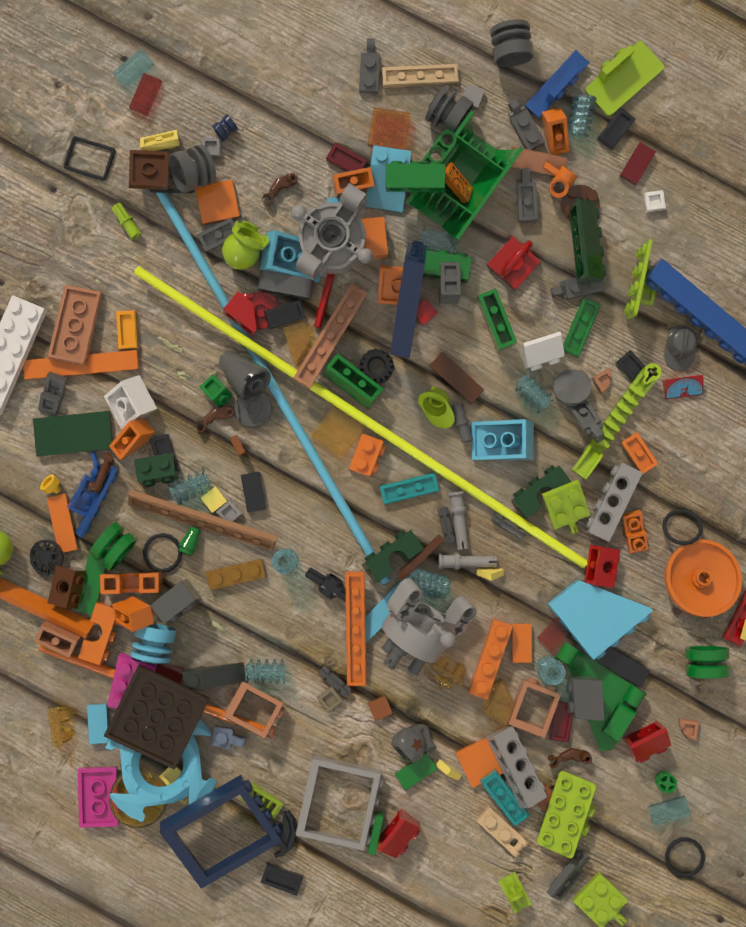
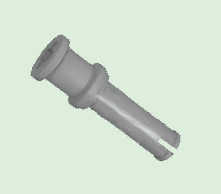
[447,491,469,550]
[438,553,497,570]

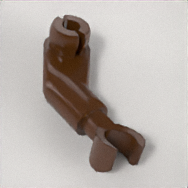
[262,173,298,206]
[194,406,234,432]
[88,453,114,493]
[548,748,592,769]

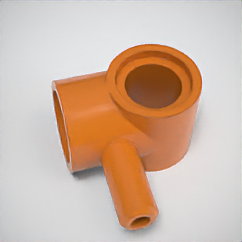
[543,162,578,198]

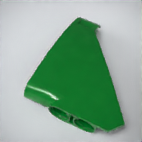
[555,642,647,751]

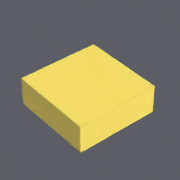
[201,486,228,513]

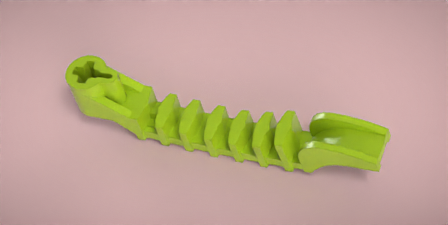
[571,363,662,480]

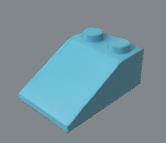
[365,146,412,213]
[259,230,321,283]
[472,419,534,461]

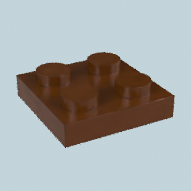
[129,150,169,190]

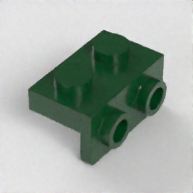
[134,453,179,487]

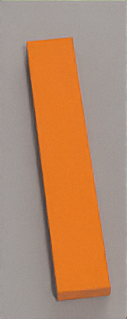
[23,350,140,380]
[345,571,367,686]
[0,578,95,639]

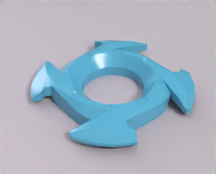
[105,719,217,822]

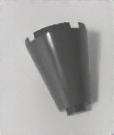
[219,351,271,401]

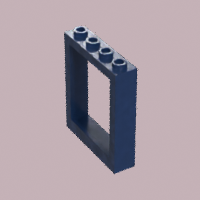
[390,241,427,358]
[160,775,283,889]

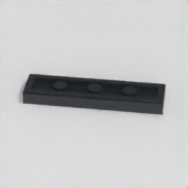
[574,642,650,687]

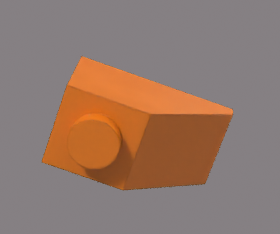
[542,107,570,155]
[331,167,375,198]
[109,418,155,460]

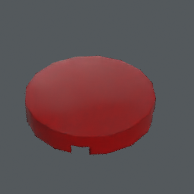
[249,291,279,330]

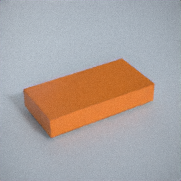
[512,623,532,663]

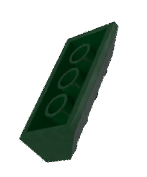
[569,199,606,284]

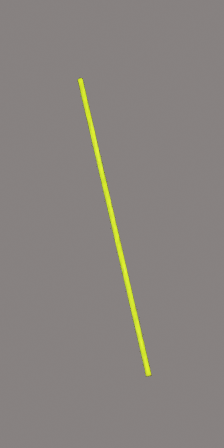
[134,266,588,568]

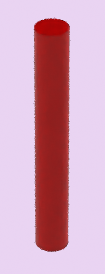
[314,273,335,328]

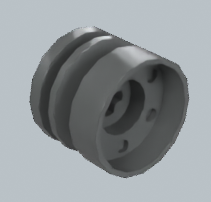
[490,19,534,67]
[425,85,474,133]
[168,144,216,193]

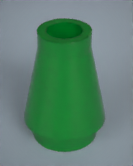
[178,526,201,556]

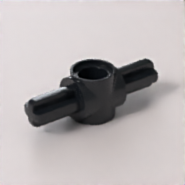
[305,567,346,602]

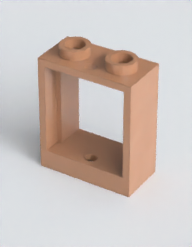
[507,677,561,738]
[224,681,285,740]

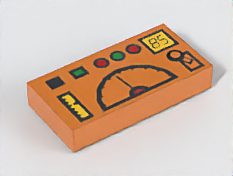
[445,162,473,204]

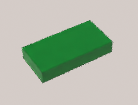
[395,752,437,791]
[368,811,384,856]

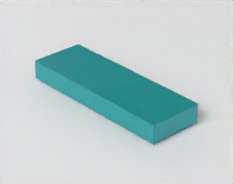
[379,473,440,505]
[480,769,530,827]

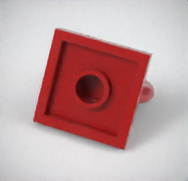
[487,236,541,291]

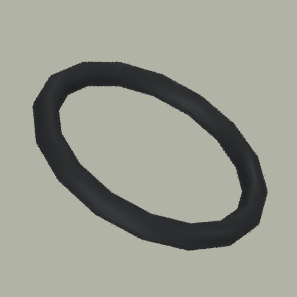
[662,509,703,545]
[143,533,182,572]
[665,837,705,877]

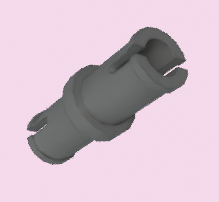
[451,403,473,443]

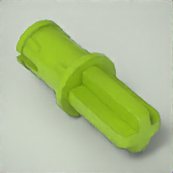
[112,203,141,240]

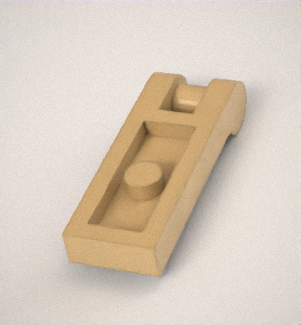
[476,806,530,858]

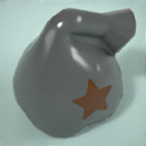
[391,724,437,763]

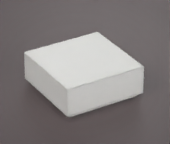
[643,190,666,213]

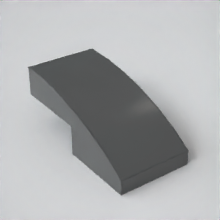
[38,372,68,416]

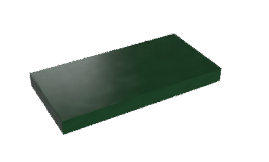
[33,411,113,457]

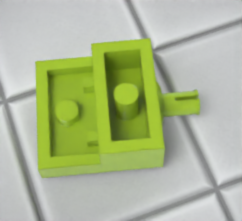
[542,480,590,534]
[572,871,628,927]

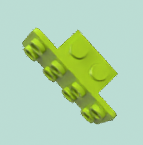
[585,41,664,116]
[624,239,656,320]
[537,771,597,858]

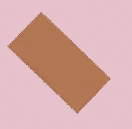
[47,285,103,366]

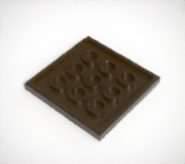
[104,664,210,770]

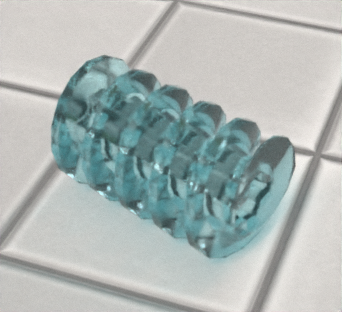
[567,94,597,138]
[515,371,555,414]
[168,468,211,505]
[272,548,299,574]
[408,569,450,599]
[536,656,566,685]
[245,659,286,684]

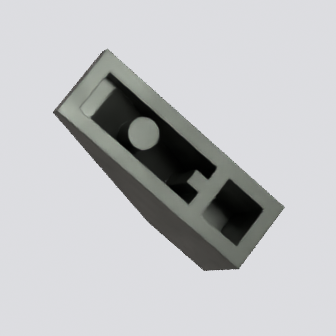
[182,662,245,690]

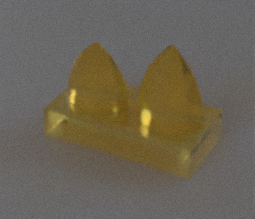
[47,706,77,748]

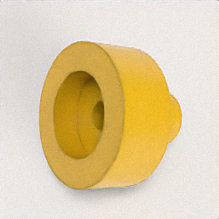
[40,474,61,494]

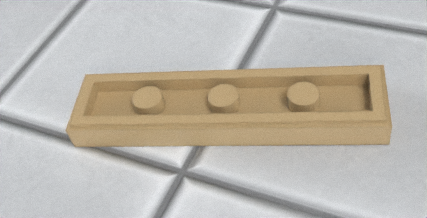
[382,64,459,88]

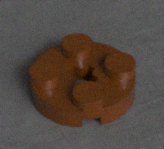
[561,185,600,221]

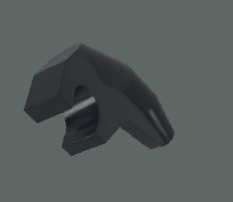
[274,810,297,858]

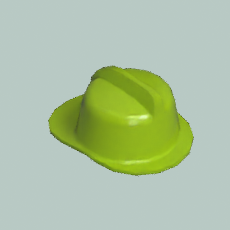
[418,386,455,429]

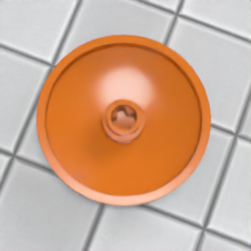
[664,539,742,617]

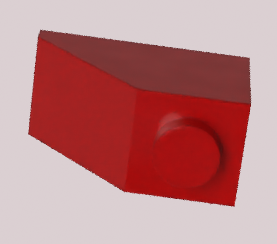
[223,291,257,337]

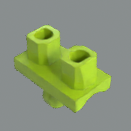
[498,872,532,913]

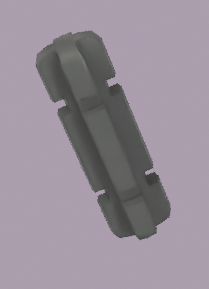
[437,506,455,544]
[491,513,527,540]
[318,666,352,697]

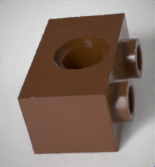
[47,565,86,609]

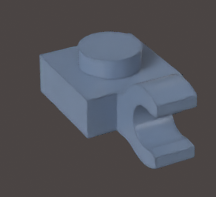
[211,725,247,749]

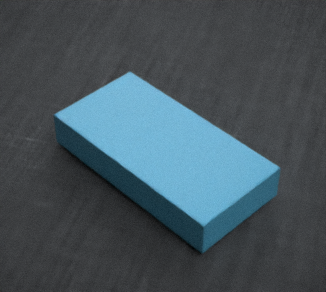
[87,703,109,744]

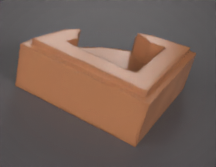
[592,368,611,394]
[678,718,699,741]

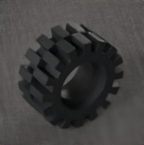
[359,348,394,384]

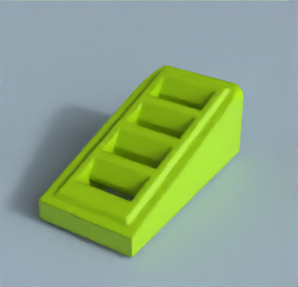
[241,781,284,820]

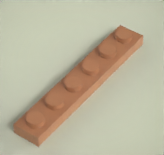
[293,283,368,390]

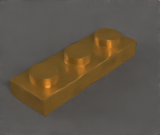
[206,559,266,590]

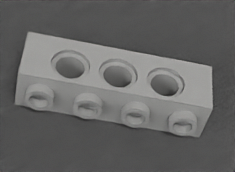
[585,463,643,542]
[486,726,547,808]

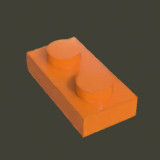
[620,432,658,475]

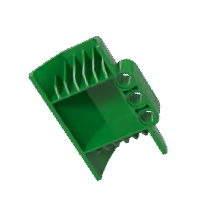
[405,110,524,240]

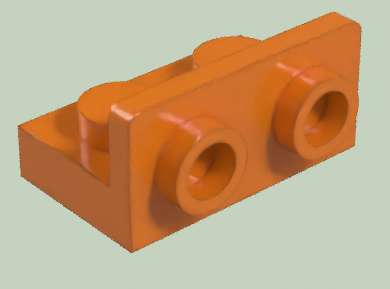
[349,433,386,477]

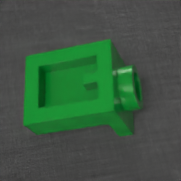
[200,374,233,407]

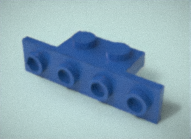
[525,50,590,119]
[67,465,118,538]

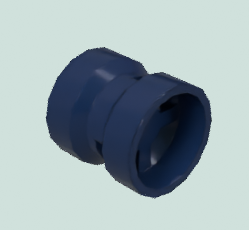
[212,114,238,141]

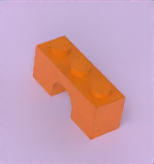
[100,572,163,594]
[78,601,119,665]

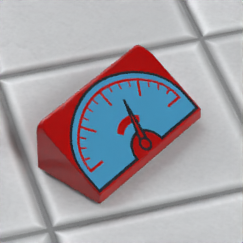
[662,375,704,400]

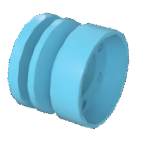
[130,623,177,664]

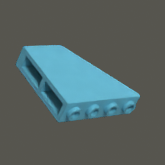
[546,580,653,660]

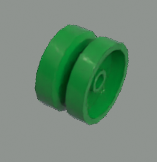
[89,522,138,571]
[685,646,730,679]

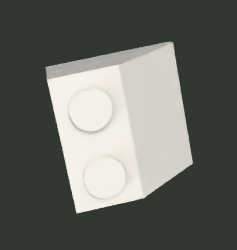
[519,332,565,371]
[104,375,157,430]

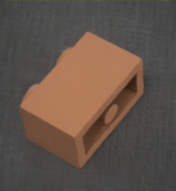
[34,620,82,658]

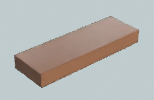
[511,145,567,176]

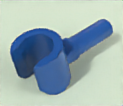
[90,451,101,478]

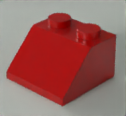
[622,721,671,762]
[378,808,420,858]

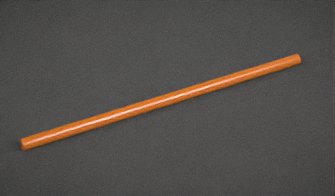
[39,645,276,739]

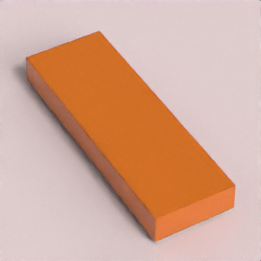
[47,493,79,553]

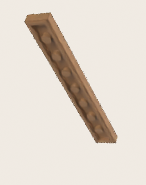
[128,490,278,551]

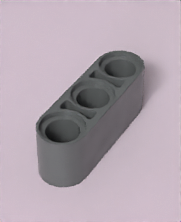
[257,270,315,300]

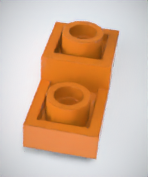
[622,510,648,554]

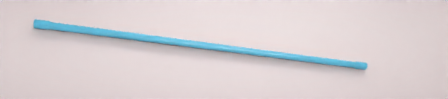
[156,193,392,585]

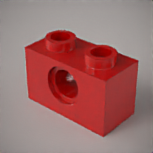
[584,545,620,588]

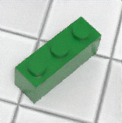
[385,161,445,193]
[423,248,472,283]
[476,288,517,352]
[324,353,383,410]

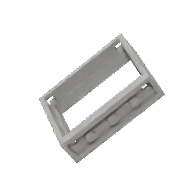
[296,755,384,851]

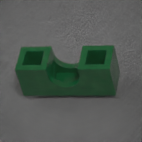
[511,465,571,518]
[361,530,424,584]

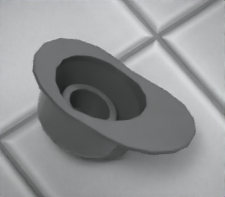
[664,325,697,371]

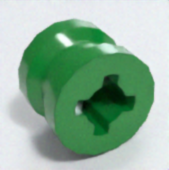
[655,771,677,794]

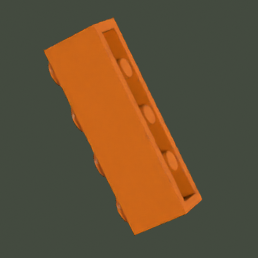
[467,617,513,700]

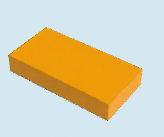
[116,310,139,350]

